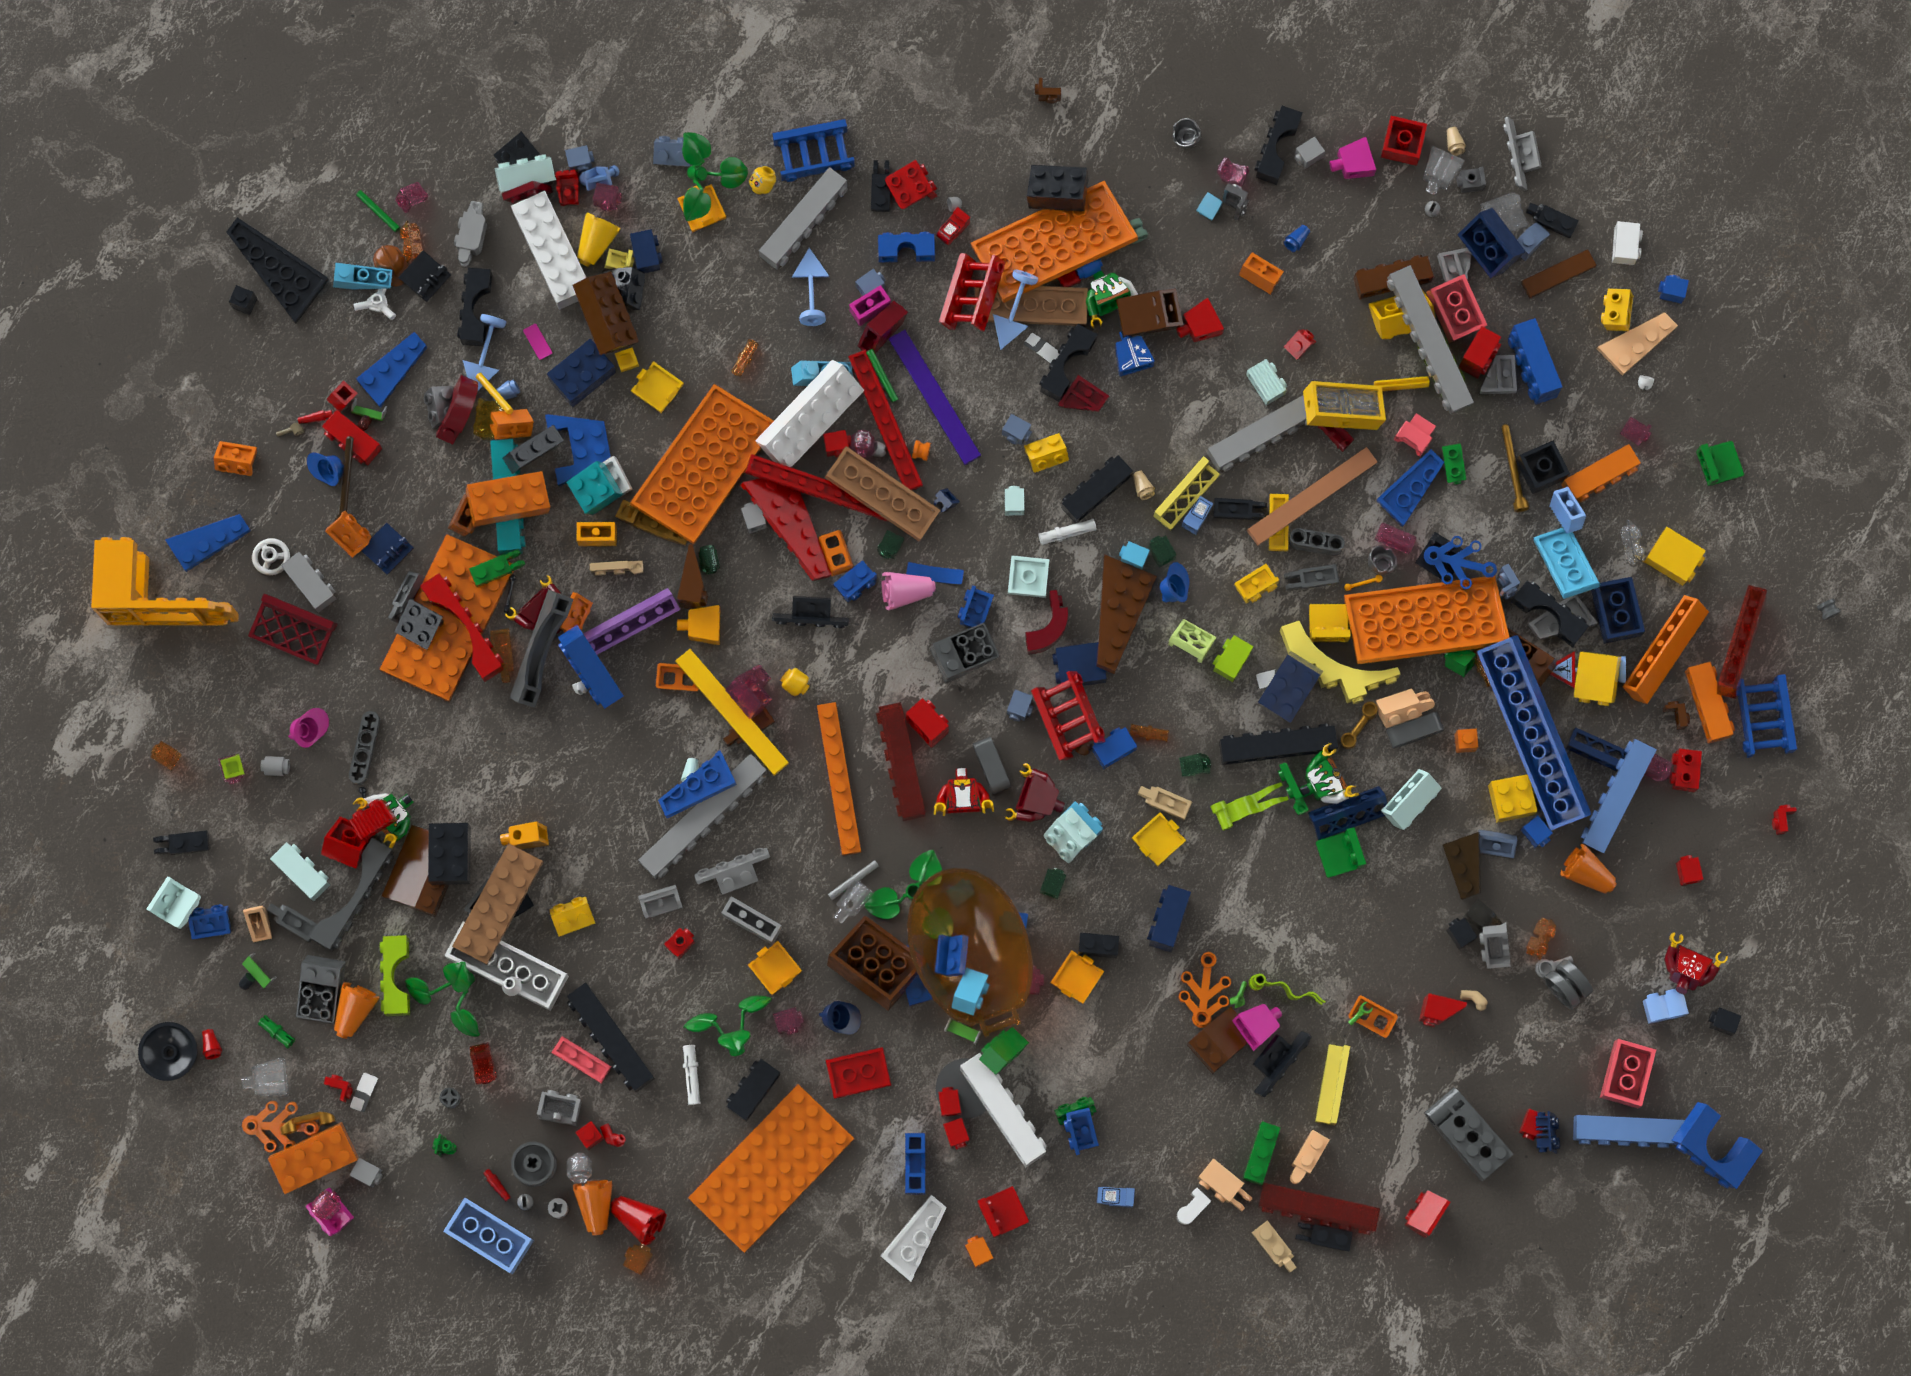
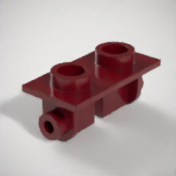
[1318,426,1354,452]

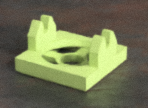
[1168,619,1216,663]

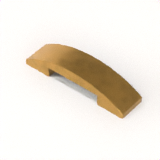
[615,500,687,546]

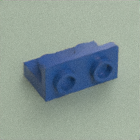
[833,560,877,602]
[188,904,231,939]
[935,935,969,977]

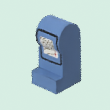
[1181,496,1213,535]
[1097,1187,1135,1208]

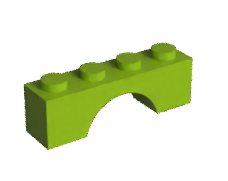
[380,935,410,1016]

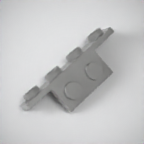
[1504,117,1542,191]
[694,848,770,895]

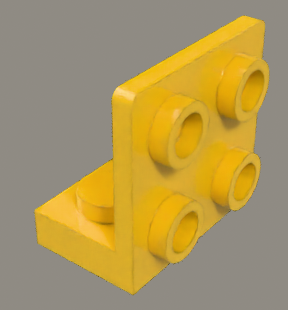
[1309,604,1350,642]

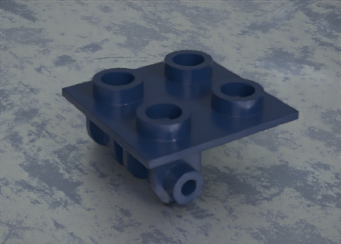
[361,523,414,575]
[1535,1111,1560,1154]

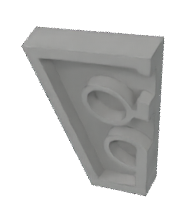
[1528,595,1597,640]

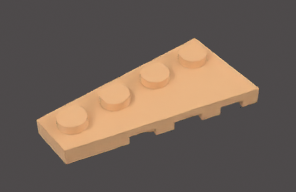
[1597,312,1678,376]

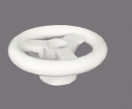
[252,538,290,575]

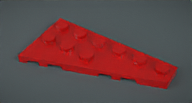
[740,478,832,581]

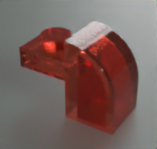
[470,1042,497,1085]

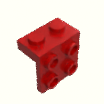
[885,160,937,209]

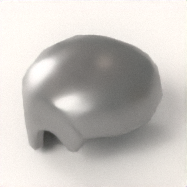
[1173,118,1201,149]
[1368,545,1397,575]

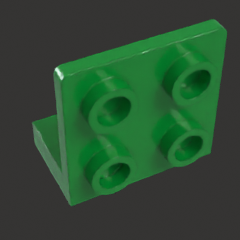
[1696,441,1744,486]
[1316,827,1366,878]

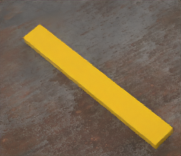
[675,649,789,776]

